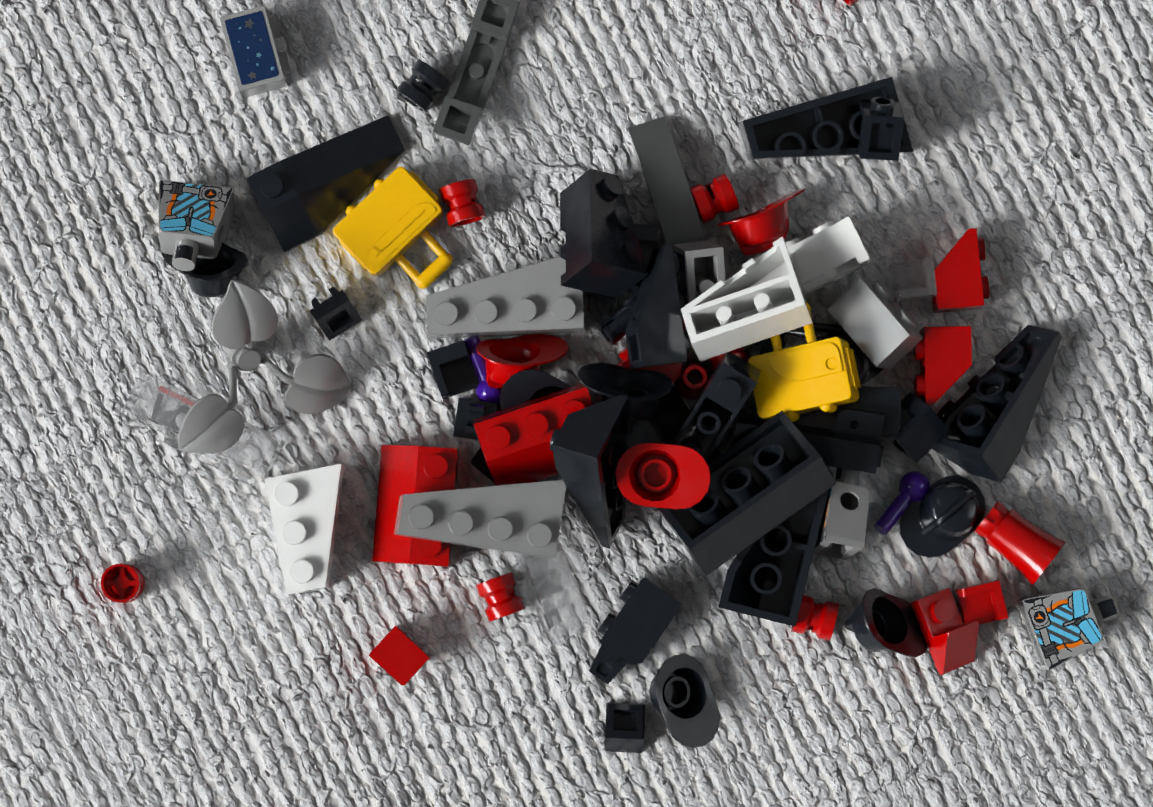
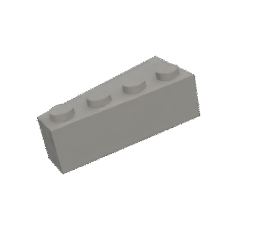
[426,257,584,339]
[394,480,566,558]

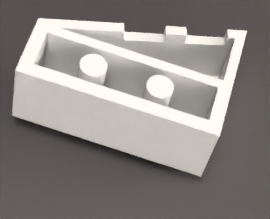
[753,216,870,296]
[681,236,813,361]
[264,463,345,595]

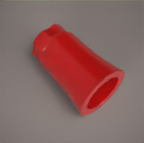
[975,501,1066,585]

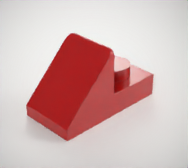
[911,587,979,676]

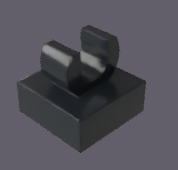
[310,287,362,341]
[453,398,497,441]

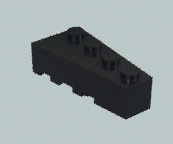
[738,77,913,160]

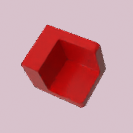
[955,580,1009,625]
[369,626,431,685]

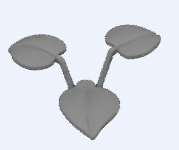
[178,280,351,454]

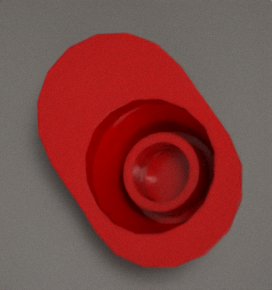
[718,188,805,256]
[476,334,569,388]
[615,443,711,509]

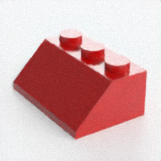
[473,383,593,486]
[372,445,459,567]

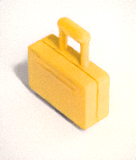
[333,167,454,289]
[748,302,861,422]

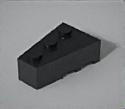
[560,168,648,298]

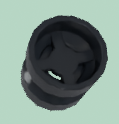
[396,60,449,114]

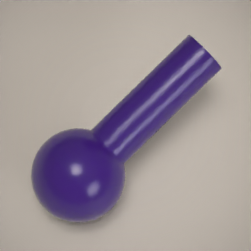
[464,335,502,406]
[874,471,930,535]

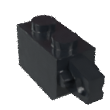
[589,577,682,684]

